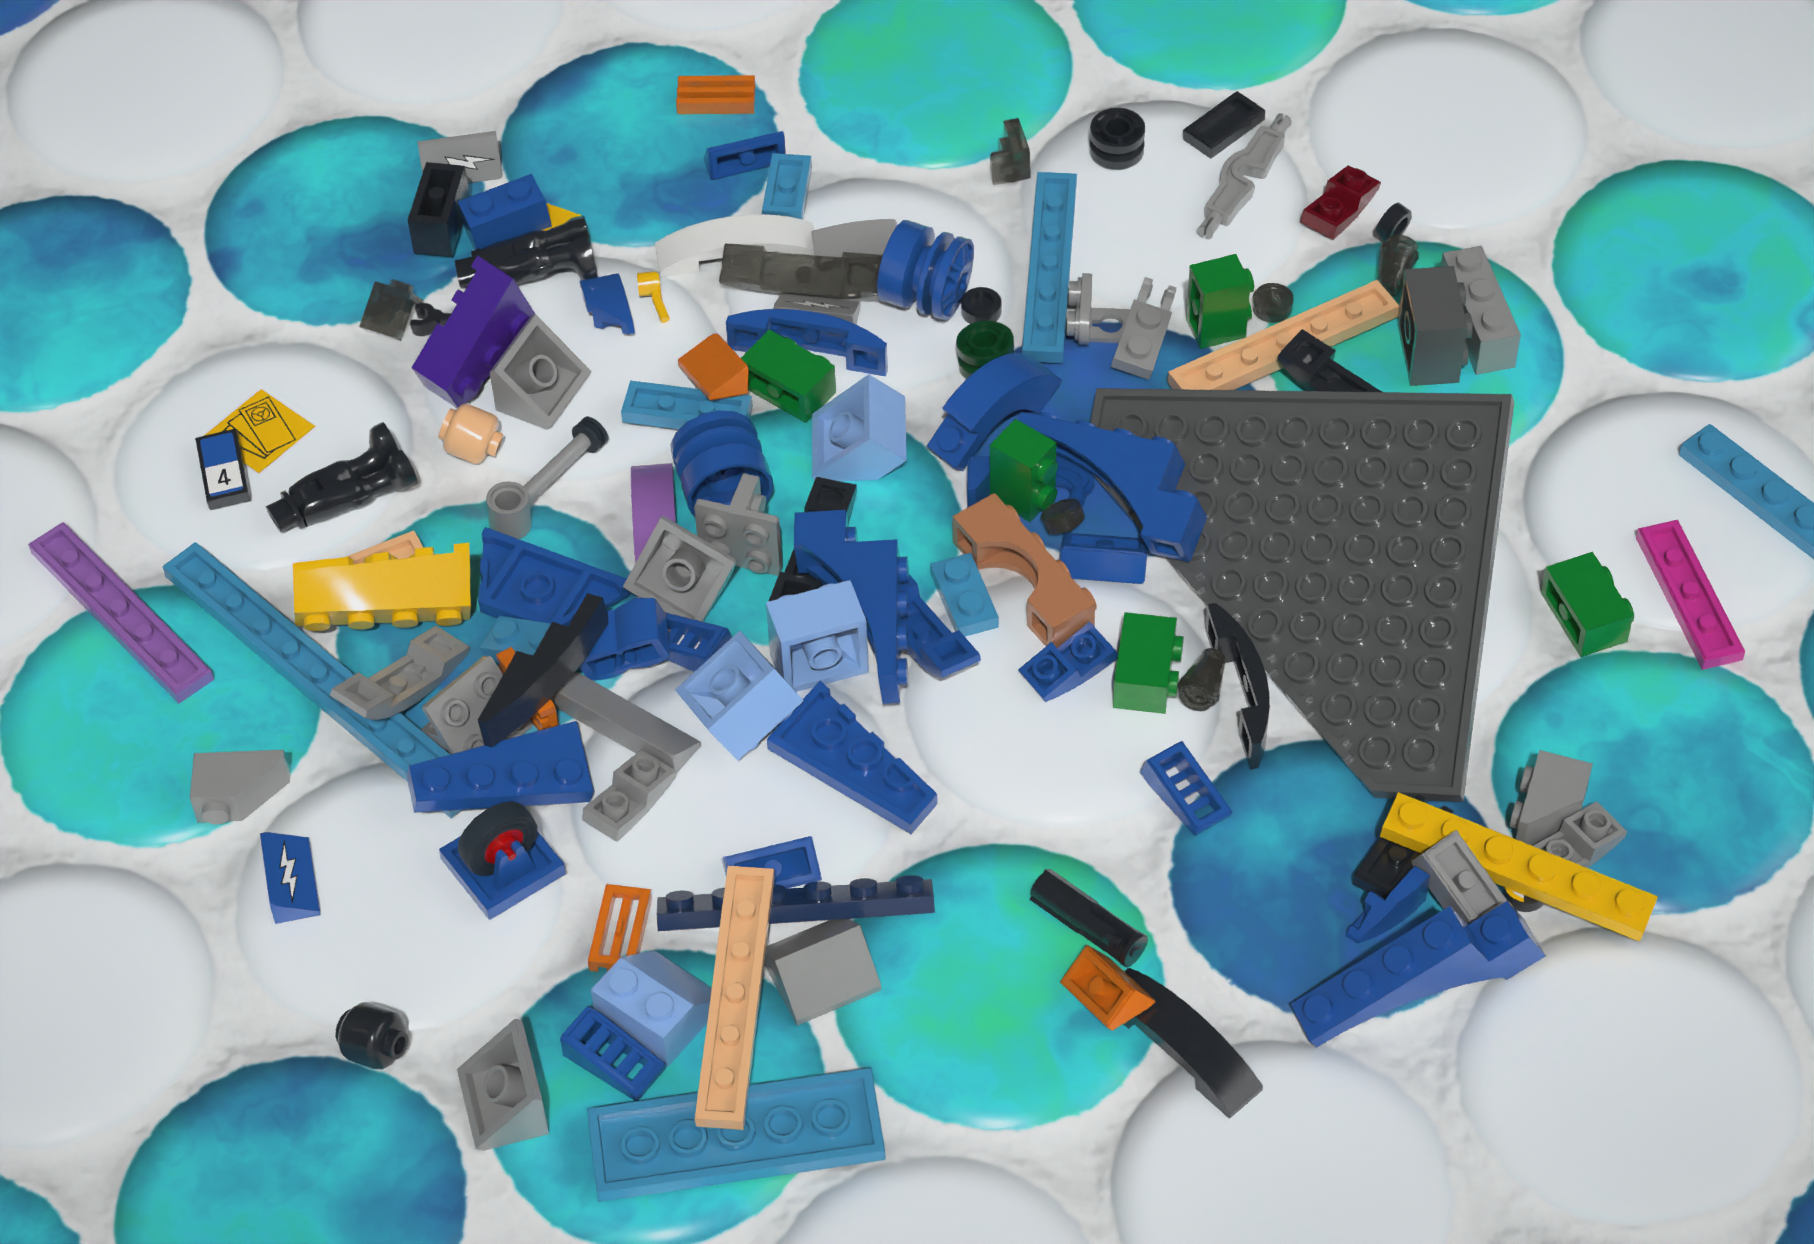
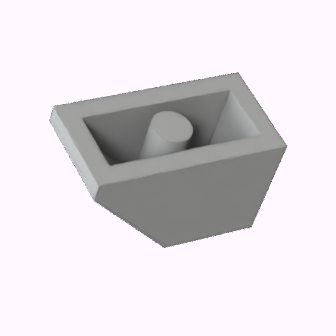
[190,750,291,824]

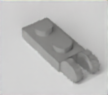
[1111,277,1177,380]

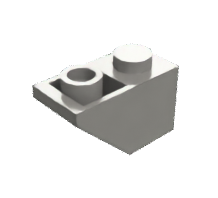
[1509,750,1593,845]

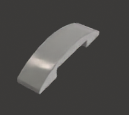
[330,626,470,720]

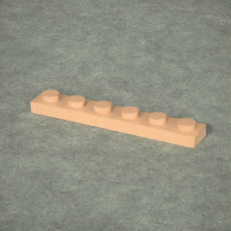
[1168,280,1400,390]
[695,866,775,1130]

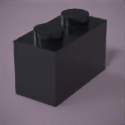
[408,162,470,257]

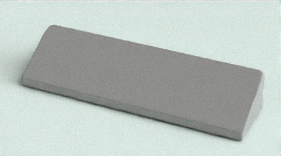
[551,671,701,774]

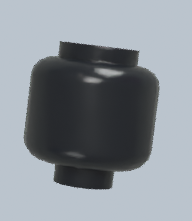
[335,1002,408,1070]

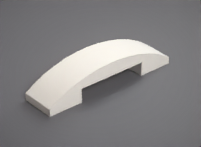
[655,214,815,277]

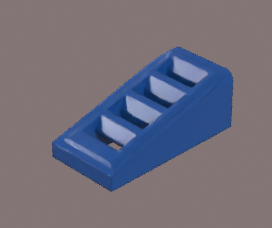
[665,612,732,672]
[1140,741,1233,836]
[560,1006,666,1101]

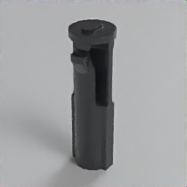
[1029,869,1148,968]

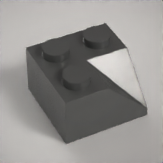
[1397,266,1473,386]

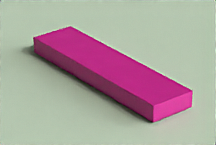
[1636,519,1745,670]

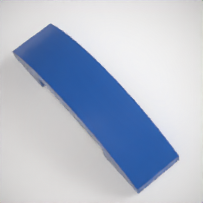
[726,309,888,377]
[901,574,981,678]

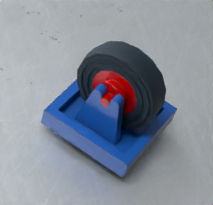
[439,801,566,920]

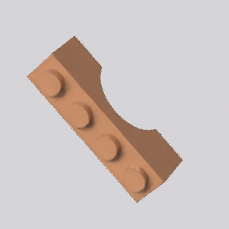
[952,493,1097,648]

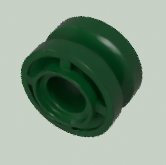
[956,321,1015,379]

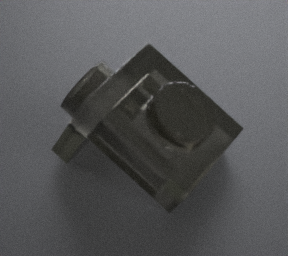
[359,279,424,341]

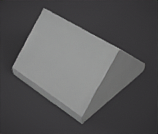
[489,314,591,430]
[623,515,737,622]
[764,919,881,1026]
[457,1019,549,1151]

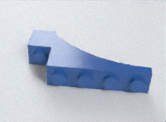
[1018,411,1207,562]
[794,510,909,704]
[1290,901,1546,1048]

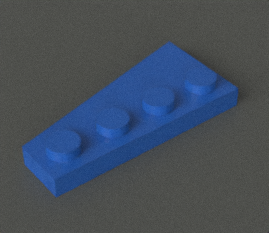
[767,680,938,834]
[407,721,593,813]

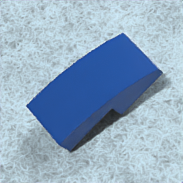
[1018,621,1118,702]

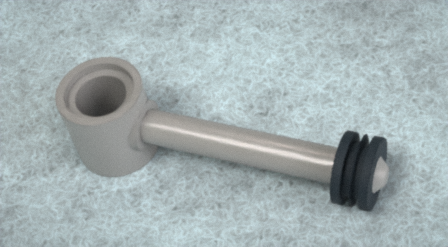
[486,416,608,539]

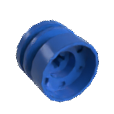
[877,220,974,320]
[670,410,773,516]

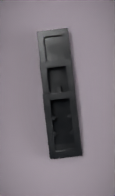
[478,593,609,747]

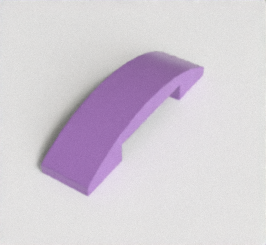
[631,463,676,598]

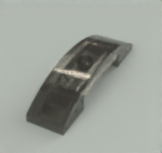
[719,243,883,299]

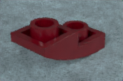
[1300,165,1381,240]

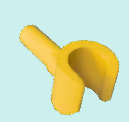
[637,272,670,323]

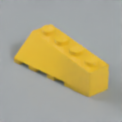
[293,542,471,631]

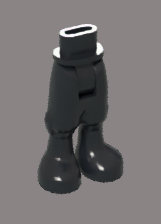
[455,215,598,287]
[266,422,418,533]

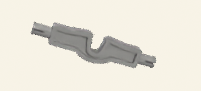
[1197,113,1292,239]

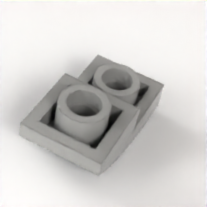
[811,219,897,272]
[582,749,676,842]
[1533,801,1627,868]

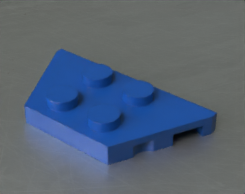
[478,527,631,626]

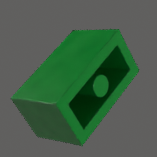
[1186,254,1254,349]
[741,329,836,423]
[990,419,1058,522]
[1541,551,1634,657]
[1113,612,1184,714]

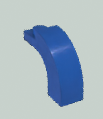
[927,353,1062,471]

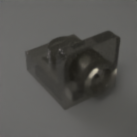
[990,118,1031,185]

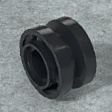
[1090,108,1145,169]

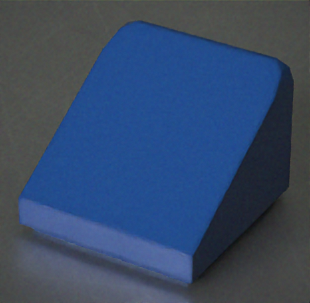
[967,456,990,508]

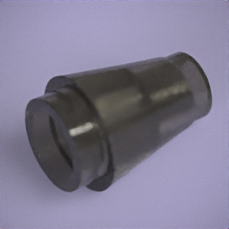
[1377,234,1419,297]
[1178,648,1226,711]

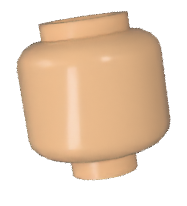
[438,403,504,464]

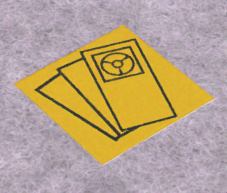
[205,389,316,473]

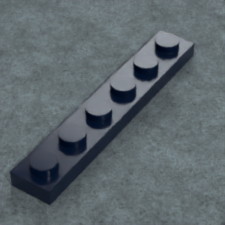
[656,875,935,931]

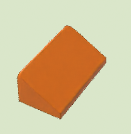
[678,333,748,400]
[1060,945,1155,1031]

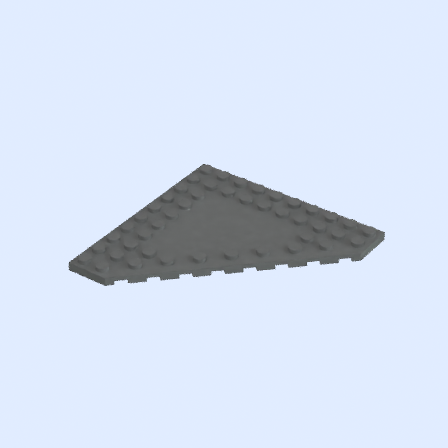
[1090,388,1514,802]

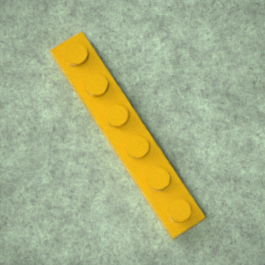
[1380,792,1658,942]

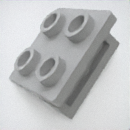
[694,473,783,576]
[420,656,533,754]

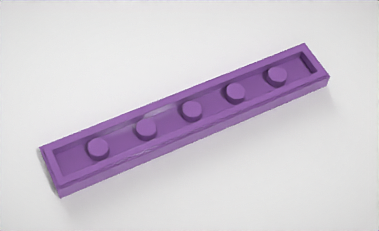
[28,522,214,704]

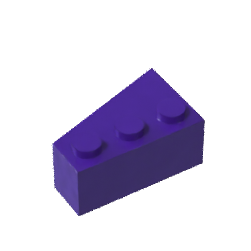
[411,255,535,408]

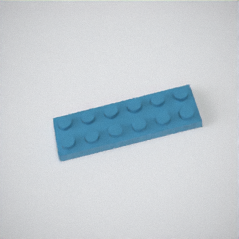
[587,1068,886,1202]

